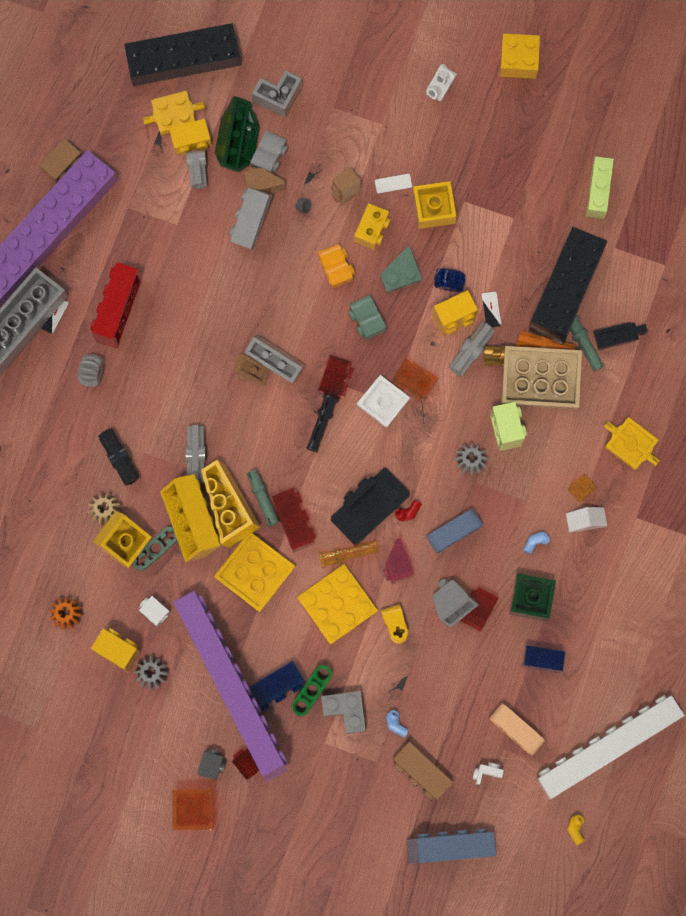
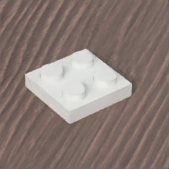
[357,375,410,428]

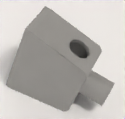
[432,579,479,628]

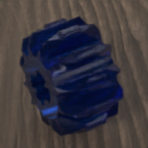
[434,268,466,293]

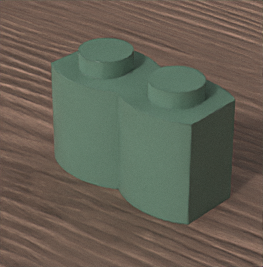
[348,295,386,341]

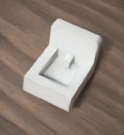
[473,763,504,785]

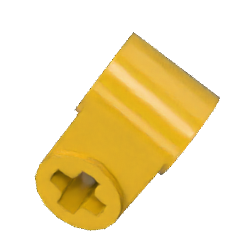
[381,604,408,644]

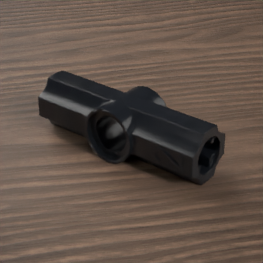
[98,428,140,486]

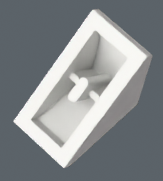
[566,507,607,533]

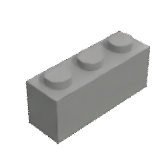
[229,187,272,249]
[244,335,306,383]

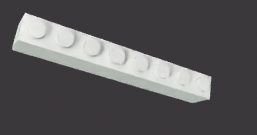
[536,695,684,800]

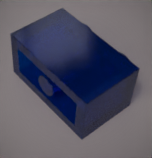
[522,645,565,673]

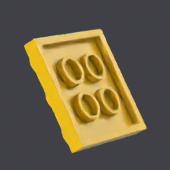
[214,533,295,613]
[297,564,378,645]

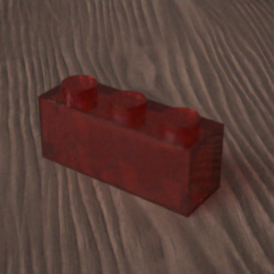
[271,488,316,553]

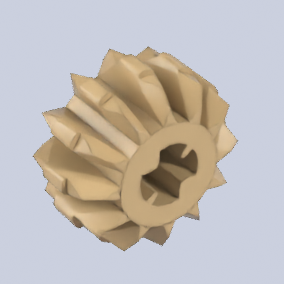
[88,493,121,525]

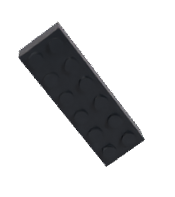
[124,23,241,86]
[529,227,607,345]

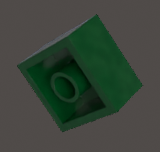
[509,573,556,621]

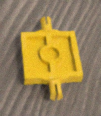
[143,90,205,135]
[604,417,660,471]

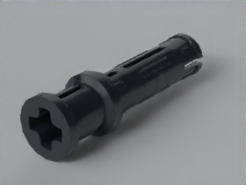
[306,394,339,453]

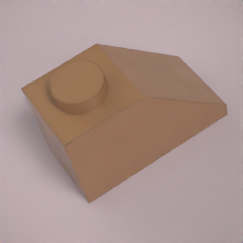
[243,167,285,194]

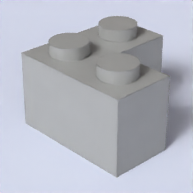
[252,70,302,118]
[321,691,366,735]

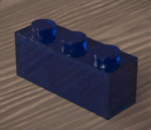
[249,661,305,714]

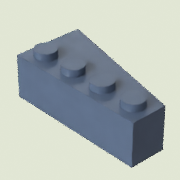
[406,828,496,864]

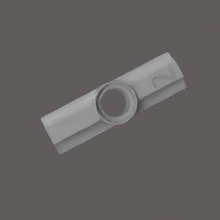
[449,322,495,377]
[186,425,206,484]

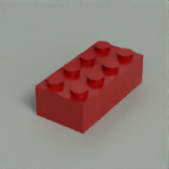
[90,262,142,349]

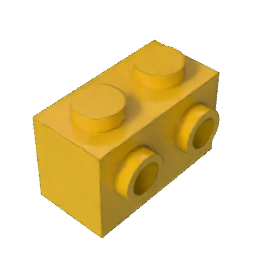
[354,203,391,250]

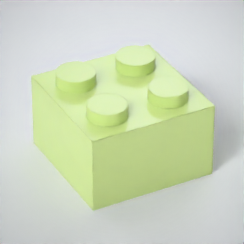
[490,402,527,451]

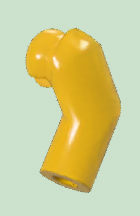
[567,815,585,846]

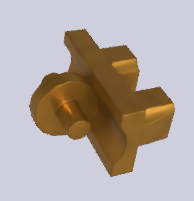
[484,346,505,367]

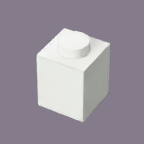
[139,596,171,628]

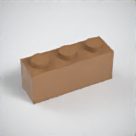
[393,742,453,801]

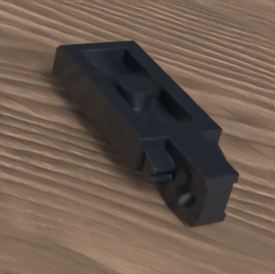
[593,322,648,351]

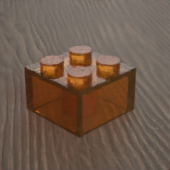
[172,789,214,831]

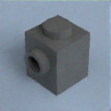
[197,749,226,781]

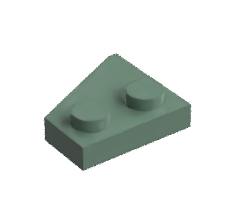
[380,246,422,293]

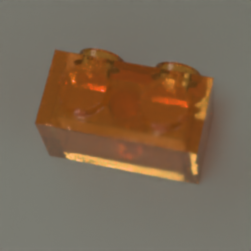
[393,358,438,401]

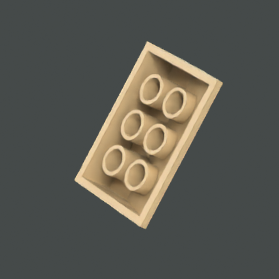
[501,346,582,410]

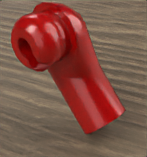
[395,500,422,521]

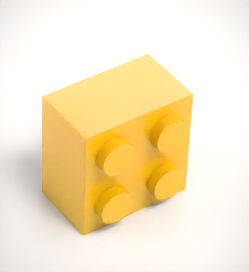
[500,33,540,79]
[413,181,456,229]
[432,290,478,336]
[92,511,151,568]
[91,628,141,673]

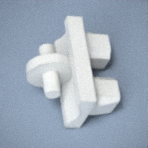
[426,64,457,102]

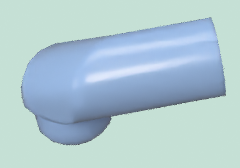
[523,531,550,554]

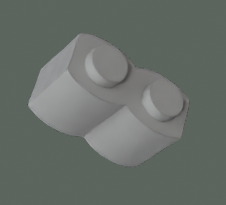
[250,131,288,174]

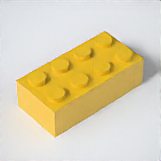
[160,474,220,563]

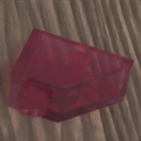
[383,538,414,584]

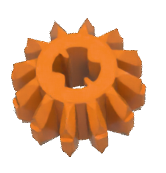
[48,597,82,630]

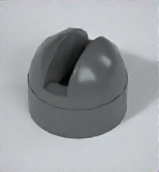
[295,198,311,214]

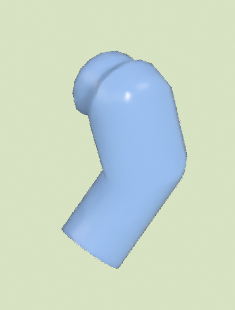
[386,710,409,738]

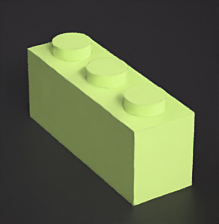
[586,156,614,219]

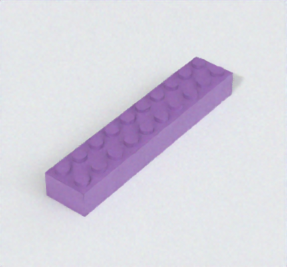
[0,150,118,308]
[173,591,288,782]

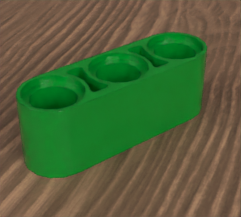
[292,665,332,717]

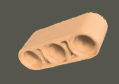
[489,703,545,756]

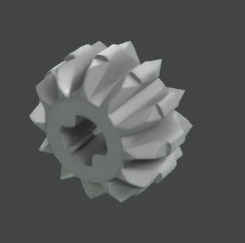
[78,354,104,387]
[455,443,488,476]
[134,656,168,690]

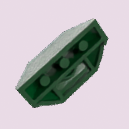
[215,96,260,172]

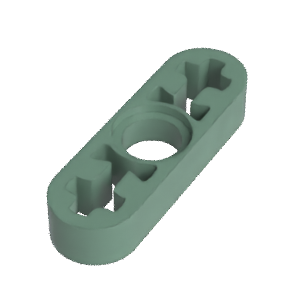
[132,527,178,571]

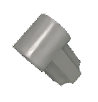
[186,150,207,189]

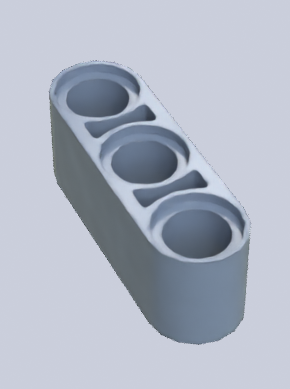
[426,508,484,554]

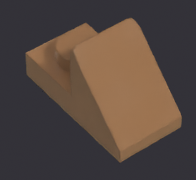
[233,354,270,386]

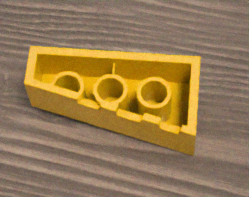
[201,460,260,548]

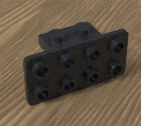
[331,468,410,545]

